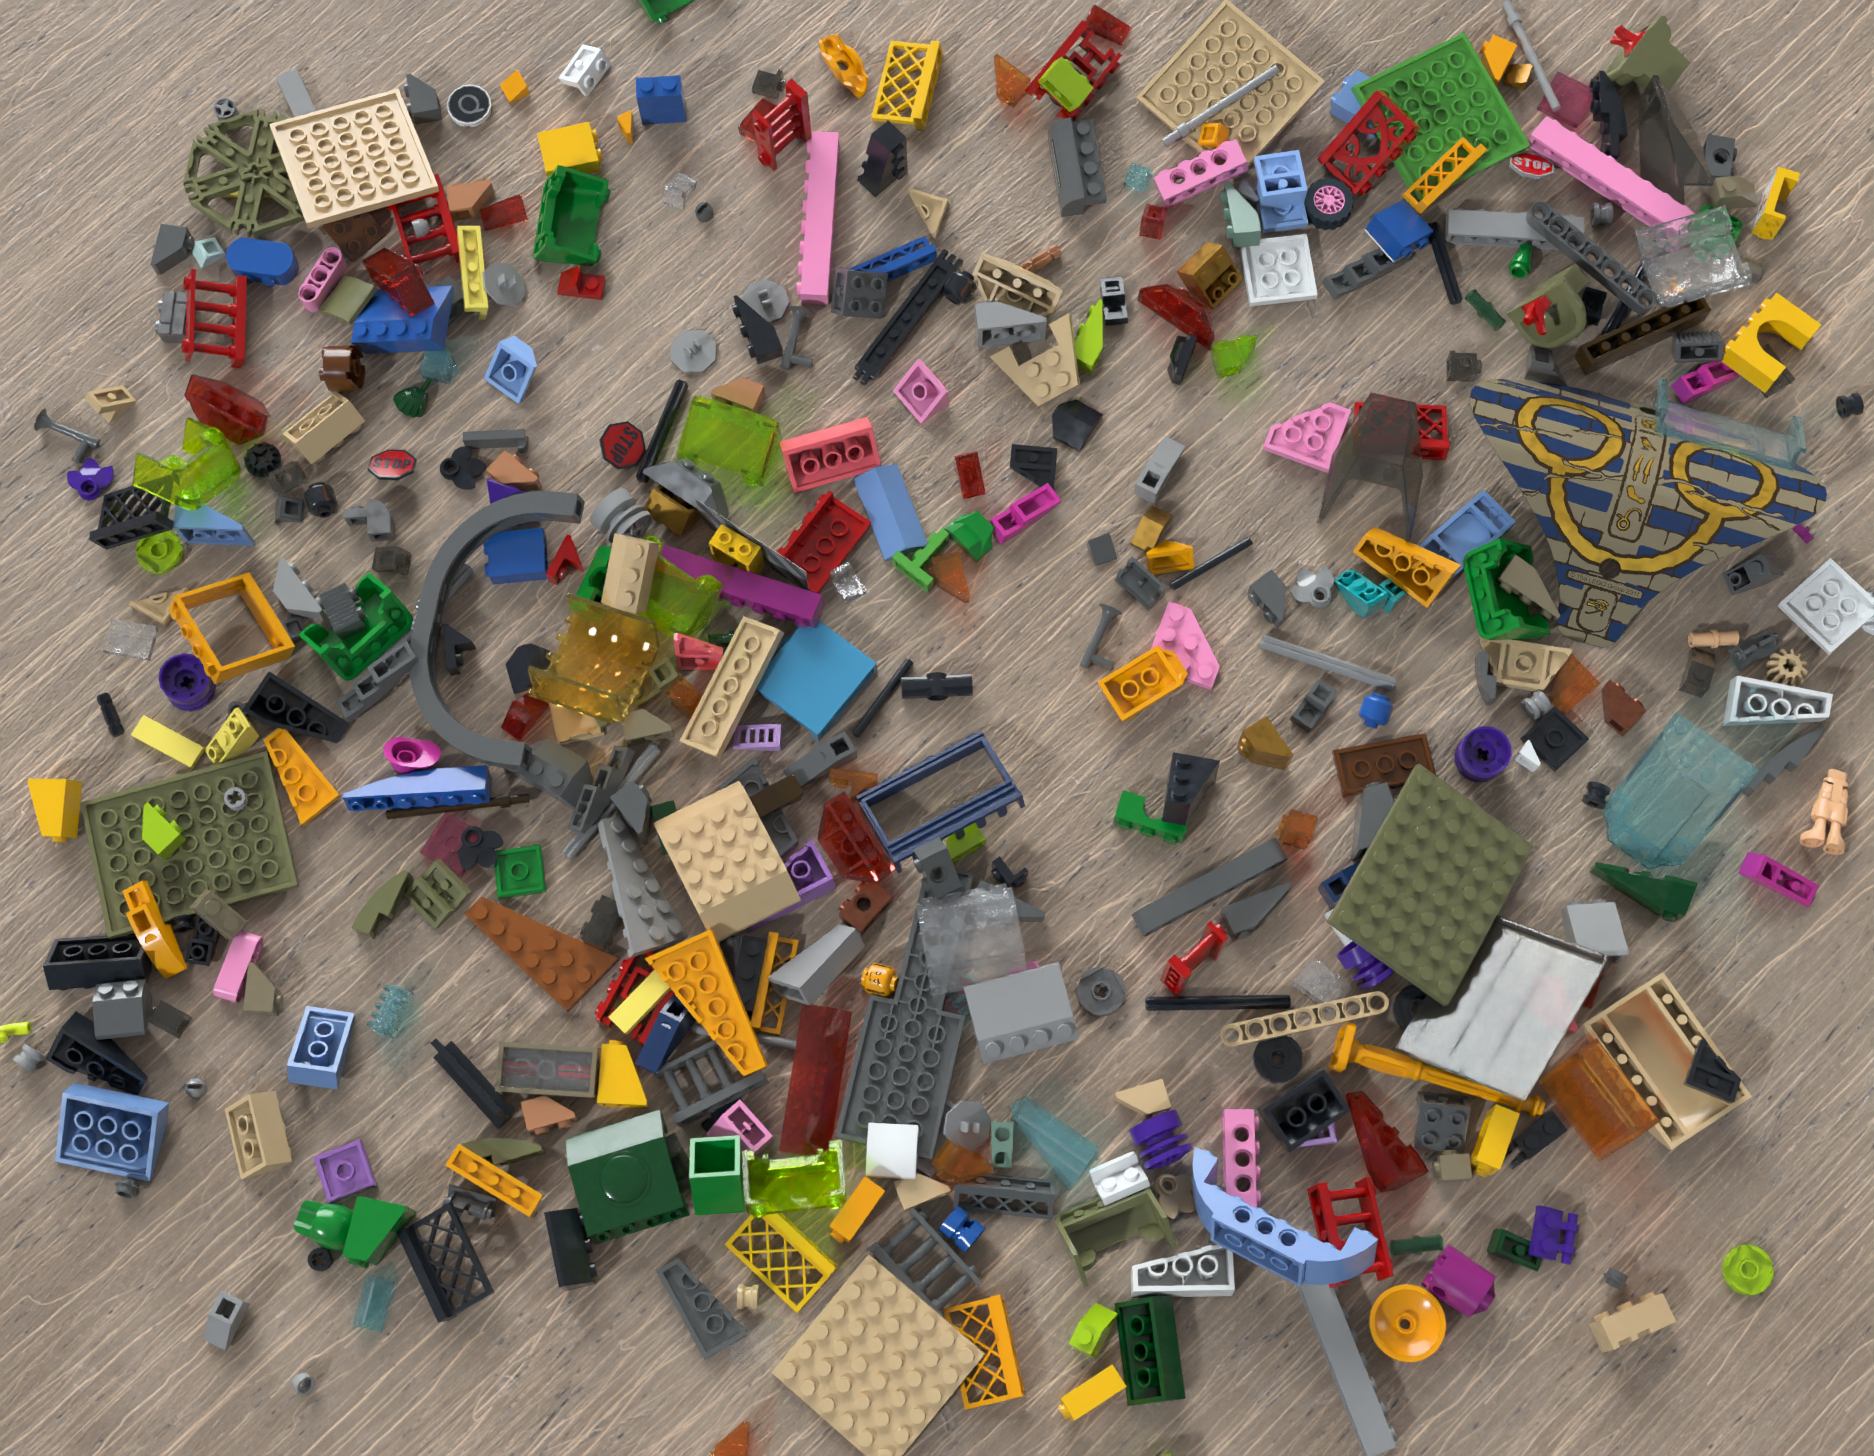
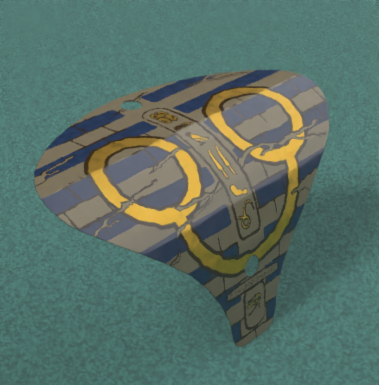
[1470,379,1827,648]

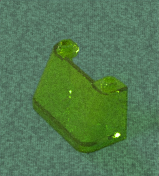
[676,396,782,487]
[637,533,723,639]
[742,1140,847,1218]

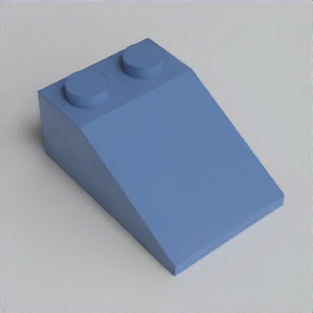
[173,498,255,546]
[287,1006,355,1090]

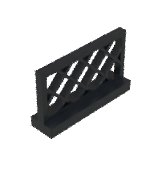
[89,474,176,550]
[430,1038,517,1129]
[396,1203,495,1323]

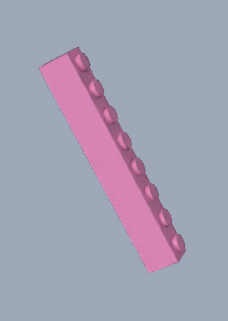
[1529,116,1695,243]
[797,131,840,305]

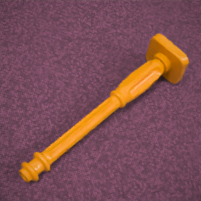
[1329,1021,1545,1117]

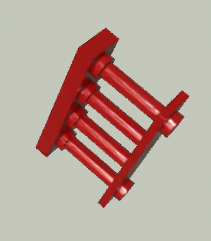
[752,78,812,171]
[387,174,460,276]
[181,269,247,368]
[1160,921,1228,996]
[1307,1177,1394,1288]

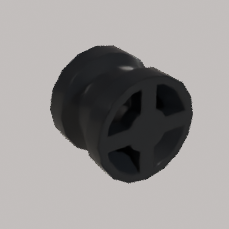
[1836,392,1864,419]
[1582,781,1611,809]

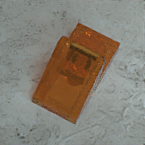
[665,676,702,719]
[829,768,878,804]

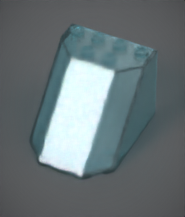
[1602,712,1759,869]

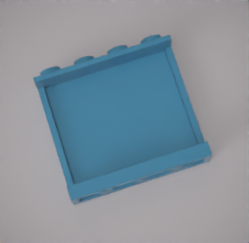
[754,621,877,741]

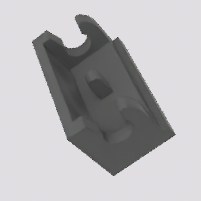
[1115,556,1166,611]

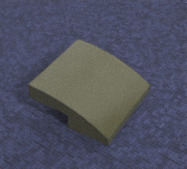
[318,275,377,325]
[403,859,472,929]

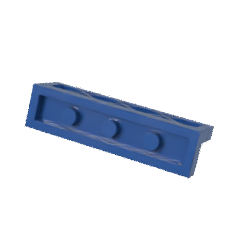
[849,236,937,282]

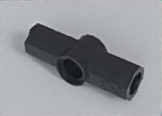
[901,672,973,701]

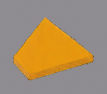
[1146,540,1194,575]

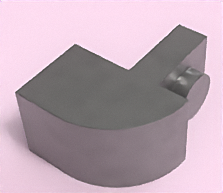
[344,499,395,542]

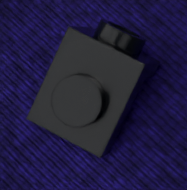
[1582,287,1607,326]
[991,856,1028,890]

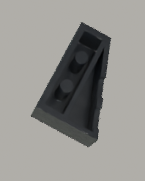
[857,120,908,198]
[1162,752,1220,826]

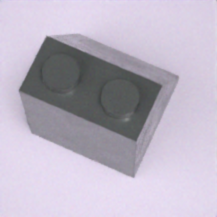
[1351,782,1394,861]

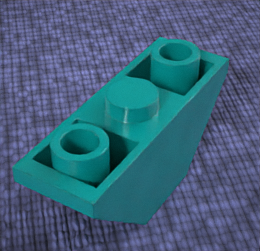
[1334,569,1389,618]

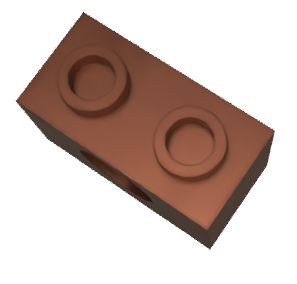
[839,878,893,937]

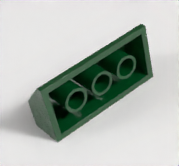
[1114,1296,1186,1406]

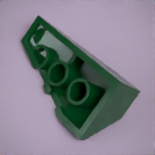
[1590,862,1698,922]

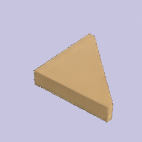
[909,188,949,239]
[128,587,190,627]

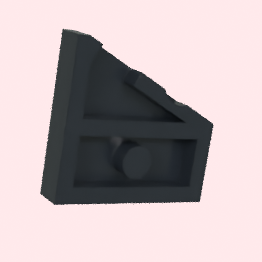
[1010,444,1058,490]
[1683,1039,1741,1104]

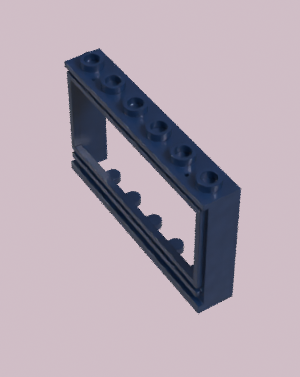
[856,731,1025,873]

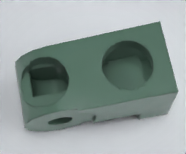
[991,1121,1014,1168]

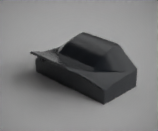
[1167,335,1197,385]

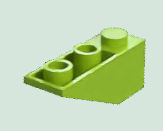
[1075,299,1103,375]

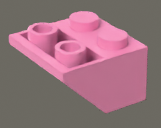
[705,1099,774,1168]

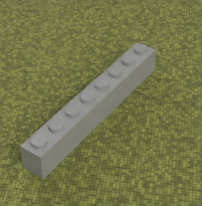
[1296,1283,1398,1456]

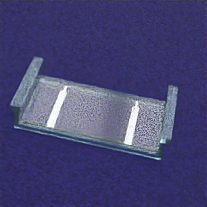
[1653,377,1807,471]

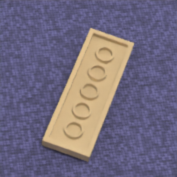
[680,616,784,759]

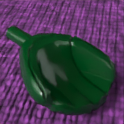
[393,377,433,418]

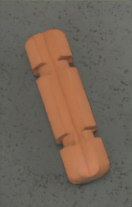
[1020,245,1061,273]

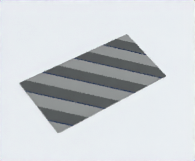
[696,499,809,591]

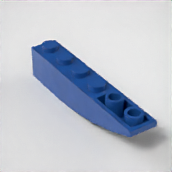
[343,765,492,812]

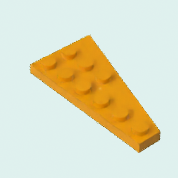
[645,929,768,1076]

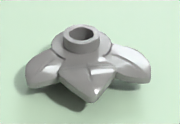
[1290,566,1334,608]

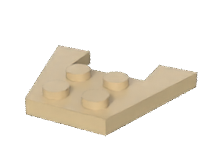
[990,313,1080,407]

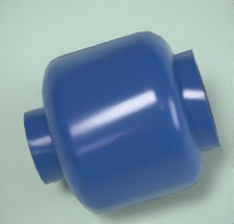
[1358,692,1393,729]

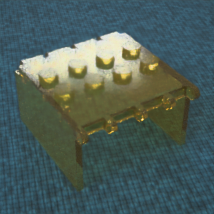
[527,593,660,724]

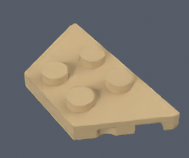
[1480,636,1572,692]

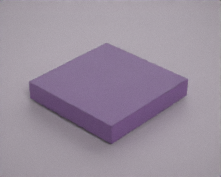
[313,1139,377,1204]

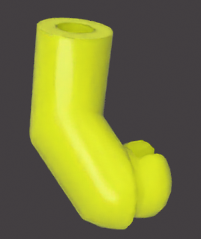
[0,1022,32,1043]

